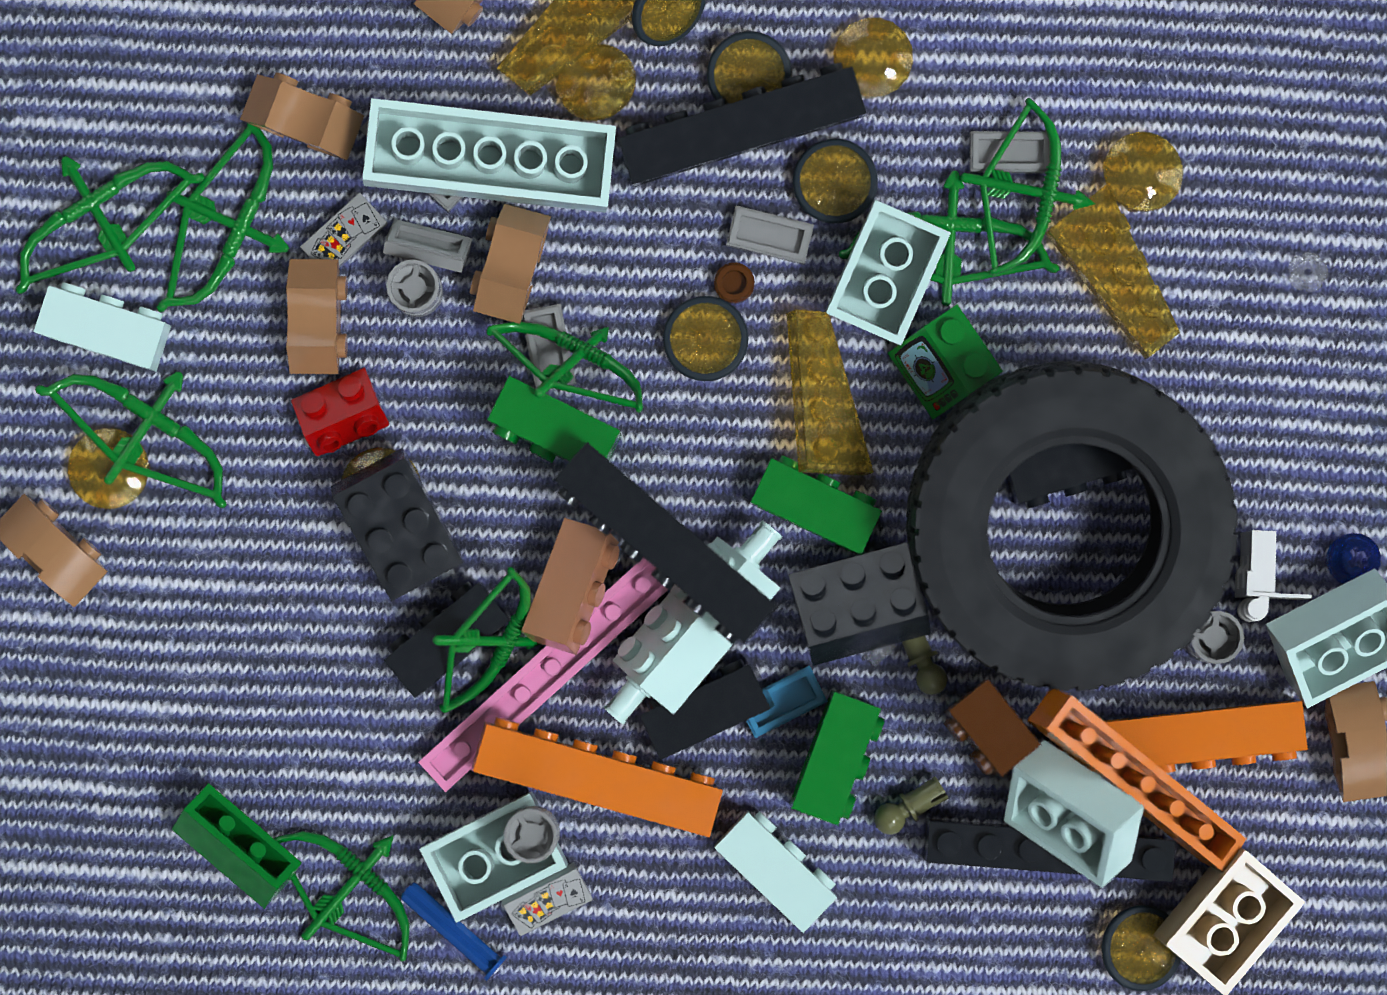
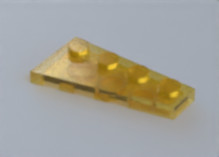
[497,0,657,96]
[1045,182,1180,359]
[786,309,874,476]

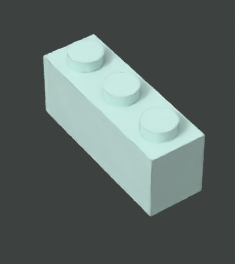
[34,282,171,372]
[714,810,837,933]

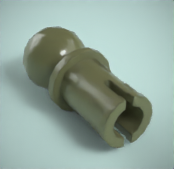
[902,636,948,695]
[874,776,949,835]

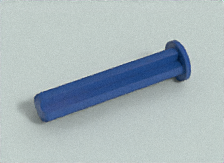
[401,882,508,981]

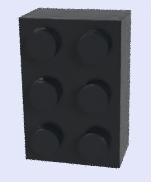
[331,448,463,601]
[788,543,931,666]

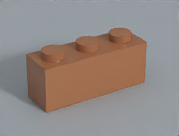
[522,518,619,655]

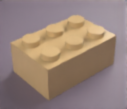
[1153,848,1305,995]

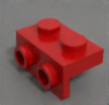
[291,368,389,456]

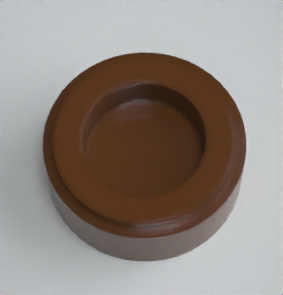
[714,262,755,304]

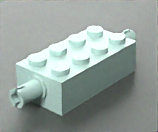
[603,520,782,725]

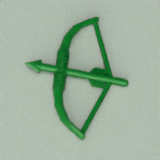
[960,98,1096,276]
[486,322,643,413]
[432,567,541,713]
[274,831,410,962]

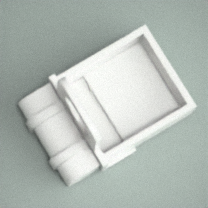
[1235,530,1312,622]

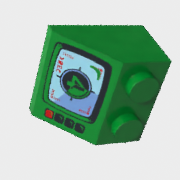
[887,304,1003,420]

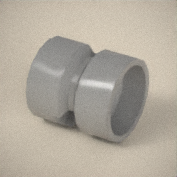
[386,259,443,317]
[1185,611,1244,664]
[504,806,560,863]

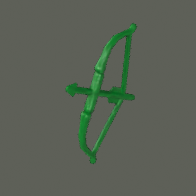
[157,123,289,312]
[15,156,204,294]
[839,170,1059,306]
[35,372,227,508]

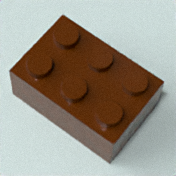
[943,679,1041,777]

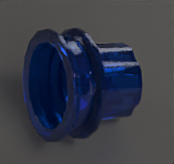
[1326,533,1381,584]

